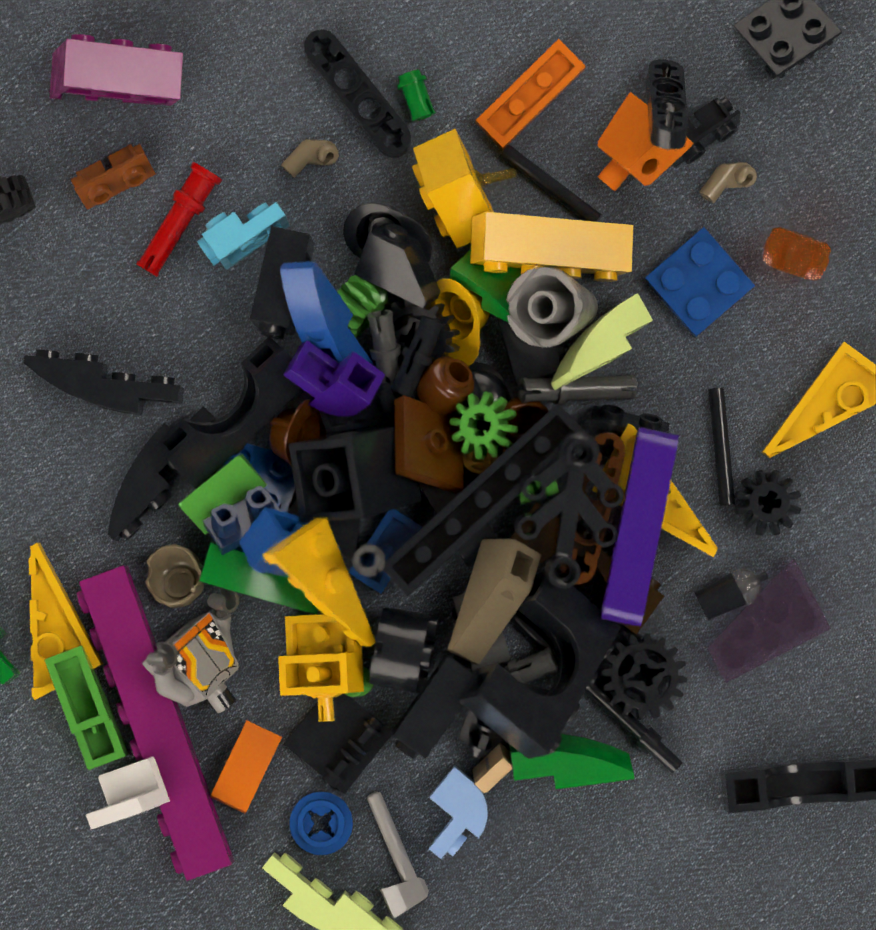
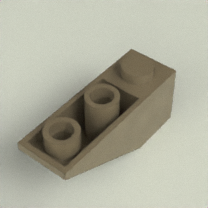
[447,539,541,665]

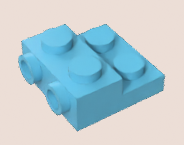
[197,202,290,270]

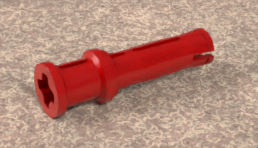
[136,162,222,277]

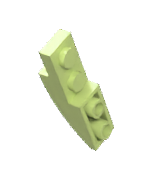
[262,852,404,930]

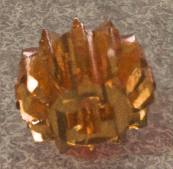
[762,227,831,281]

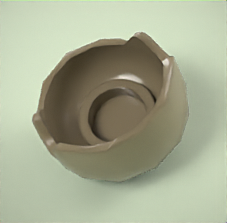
[145,544,205,609]

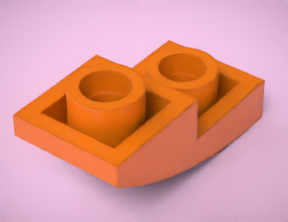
[210,720,282,814]

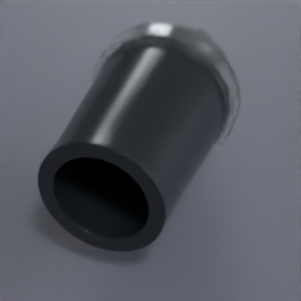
[694,568,768,621]

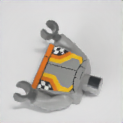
[142,588,239,713]

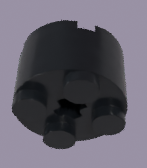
[369,607,438,694]

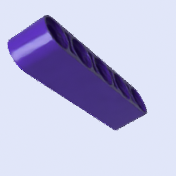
[601,427,679,627]

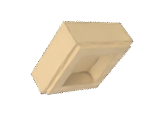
[472,743,512,793]

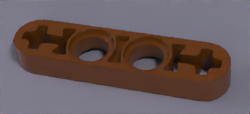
[560,432,625,584]

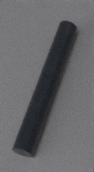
[499,144,602,222]
[708,388,735,506]

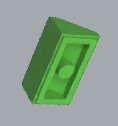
[178,454,267,535]

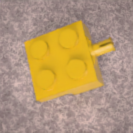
[278,614,364,722]

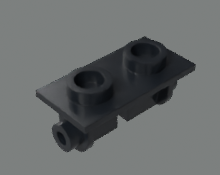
[673,97,741,167]

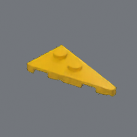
[761,342,876,458]
[592,423,718,557]
[263,518,376,647]
[29,543,104,700]

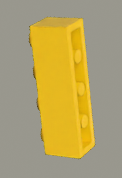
[470,212,633,282]

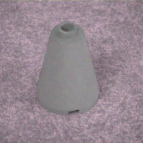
[507,267,598,347]

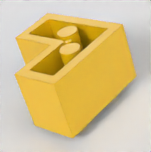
[412,129,494,249]

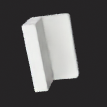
[86,757,170,829]

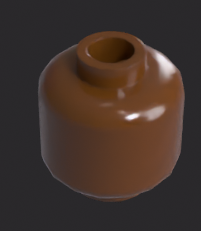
[416,356,475,415]

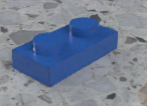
[348,509,423,594]

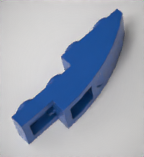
[280,262,376,367]

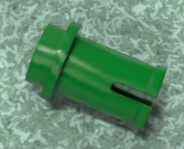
[397,69,436,122]

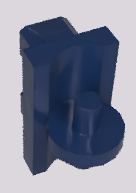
[203,486,281,555]

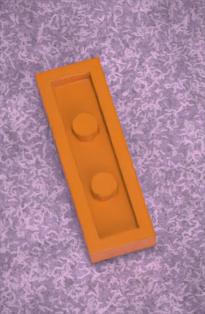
[475,39,586,150]

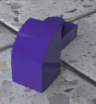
[284,340,386,417]

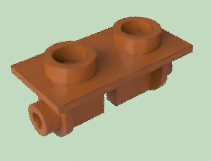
[71,143,156,210]

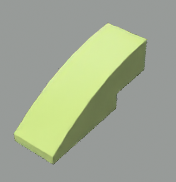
[551,293,653,390]

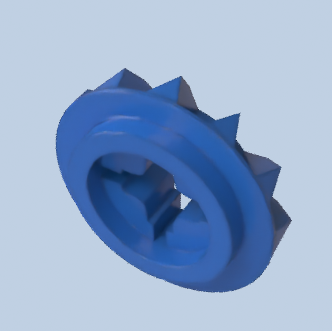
[290,792,353,855]

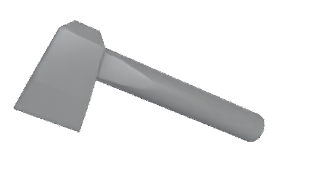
[367,791,429,919]

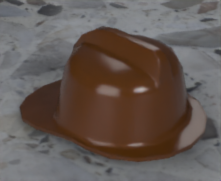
[269,399,326,467]

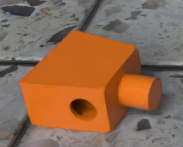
[597,92,694,192]

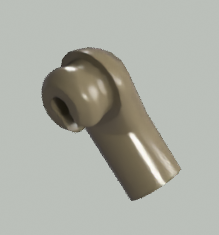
[281,139,339,178]
[699,162,757,204]

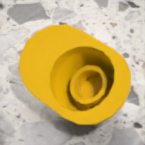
[431,279,490,366]

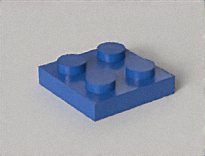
[644,227,755,338]

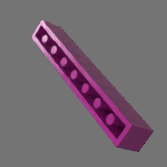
[76,565,235,881]

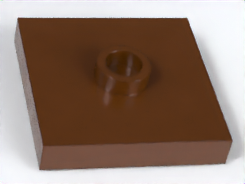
[394,396,464,493]

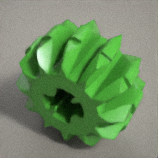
[337,275,389,338]
[450,391,518,460]

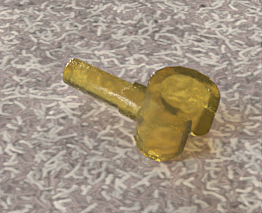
[474,168,517,189]

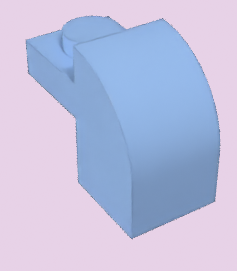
[429,765,488,859]

